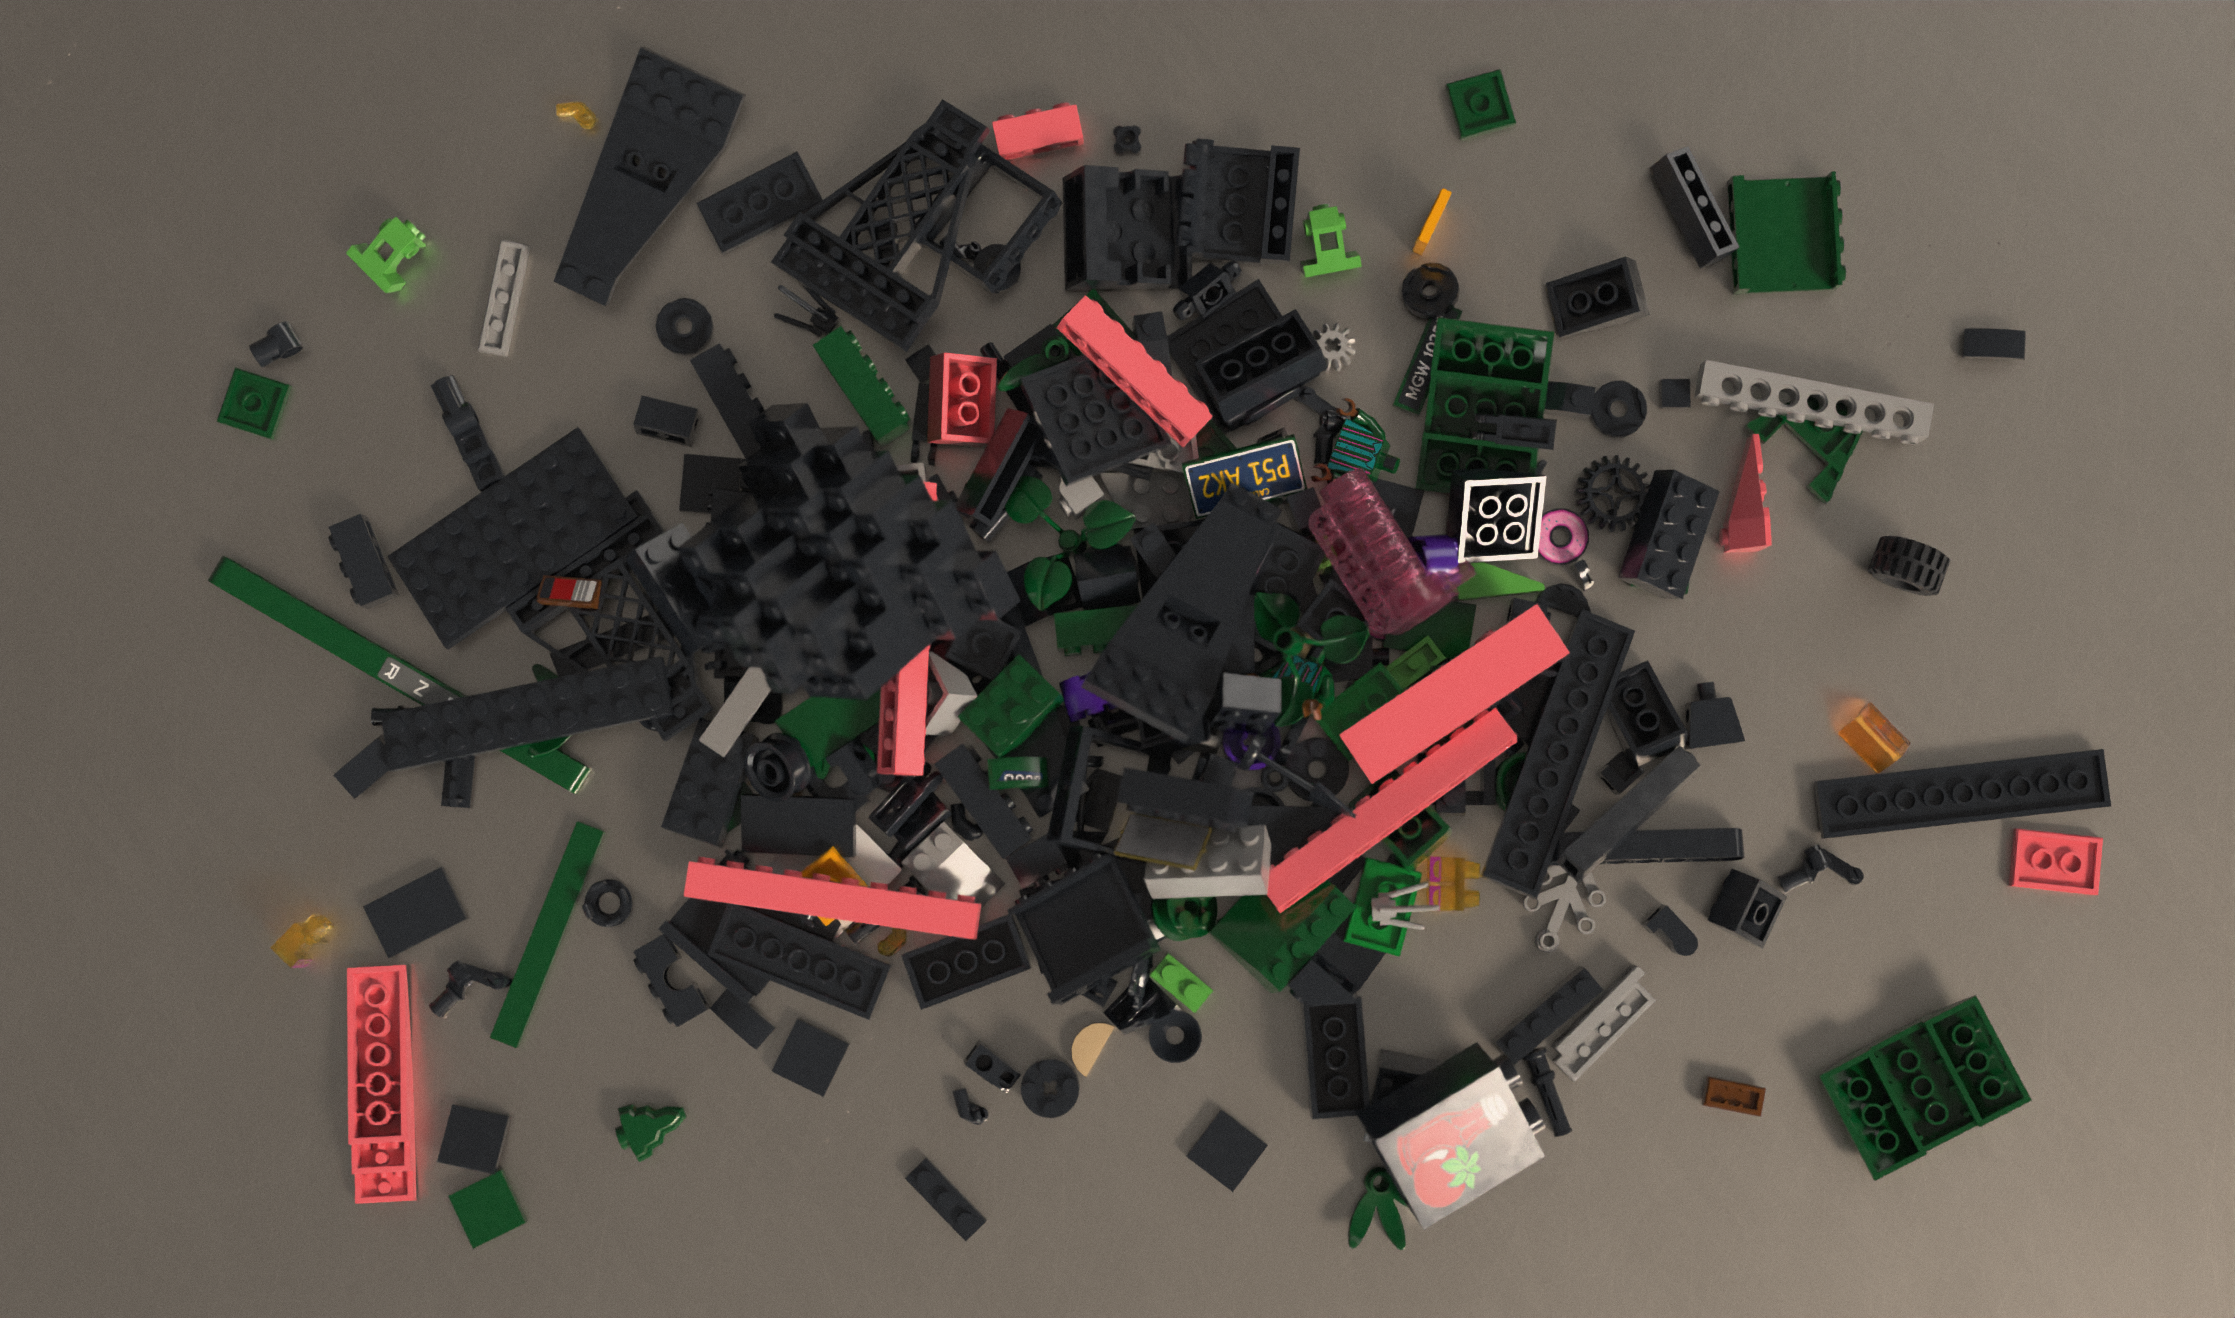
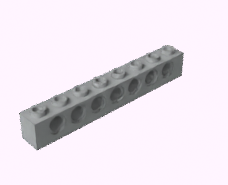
[1694,360,1934,445]

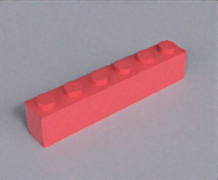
[1056,295,1213,448]

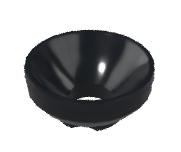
[1149,1010,1202,1063]

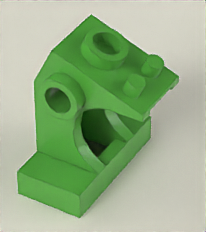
[1300,204,1362,278]
[346,217,426,293]

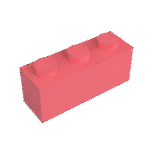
[992,103,1084,161]

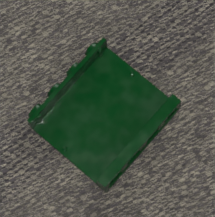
[1727,171,1846,295]

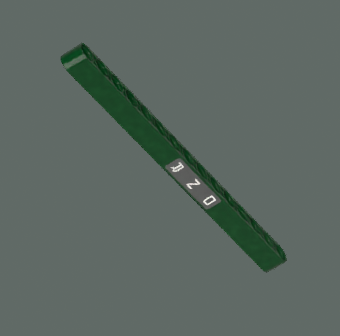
[207,556,592,794]

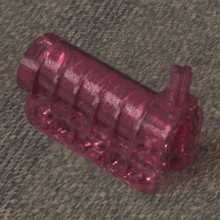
[1309,468,1476,635]

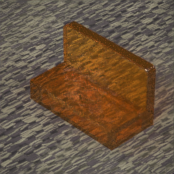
[1839,702,1911,773]

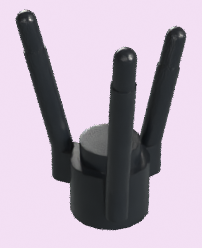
[774,285,840,337]

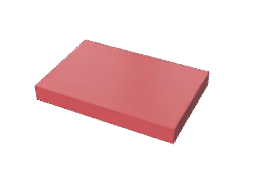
[2009,829,2103,895]

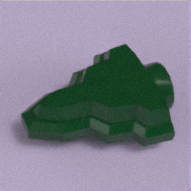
[615,1104,687,1162]

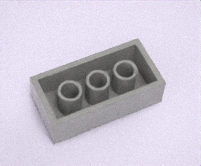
[1144,825,1272,899]

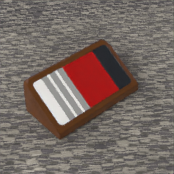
[536,575,601,609]

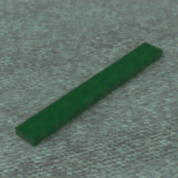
[490,821,605,1048]

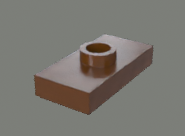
[1701,1076,1766,1117]

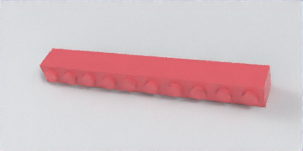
[877,482,937,776]
[1266,708,1517,913]
[684,856,982,939]

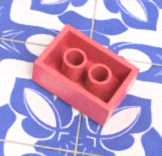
[927,352,997,448]

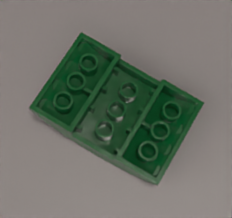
[1416,317,1555,493]
[1818,995,2032,1181]

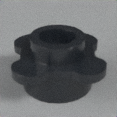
[1113,125,1142,154]

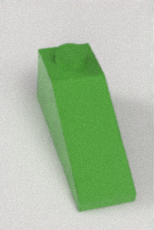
[1454,562,1545,602]

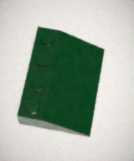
[1208,865,1356,993]

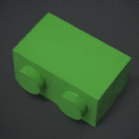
[1149,952,1213,1013]

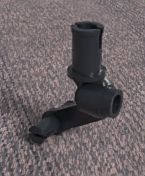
[1294,386,1347,464]
[1777,844,1864,894]
[429,960,512,1018]

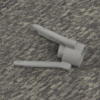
[1371,882,1440,930]

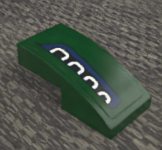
[987,757,1049,790]

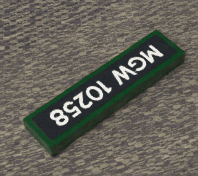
[1392,307,1463,417]

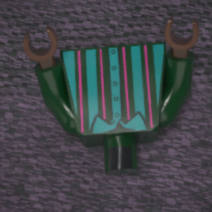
[1311,398,1400,490]
[1246,645,1335,720]

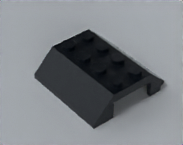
[1175,138,1300,265]

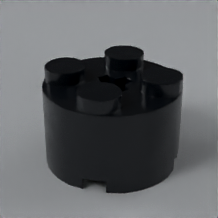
[1021,1057,1080,1119]

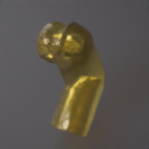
[556,102,596,129]
[877,927,907,957]

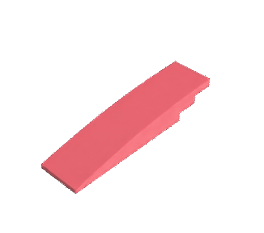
[1339,604,1570,784]
[347,965,416,1204]

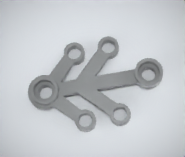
[1523,866,1606,953]

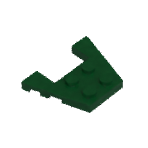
[1744,397,1863,504]

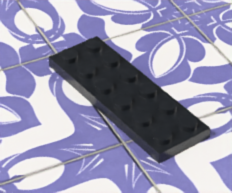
[707,903,892,1020]

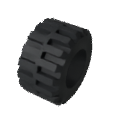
[1868,536,1950,596]

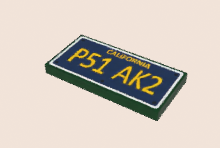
[1181,434,1308,519]

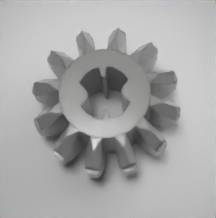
[1313,323,1356,372]

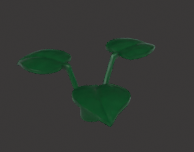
[1005,476,1136,611]
[1254,592,1369,727]

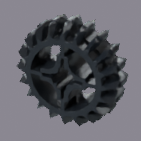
[1574,455,1651,533]

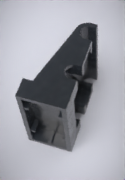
[1062,165,1192,291]

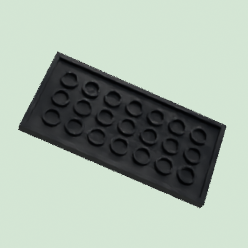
[387,427,639,650]

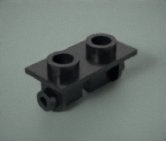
[441,755,476,808]

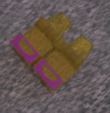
[1426,856,1480,911]
[270,914,335,968]

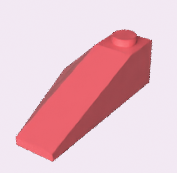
[1719,434,1772,553]

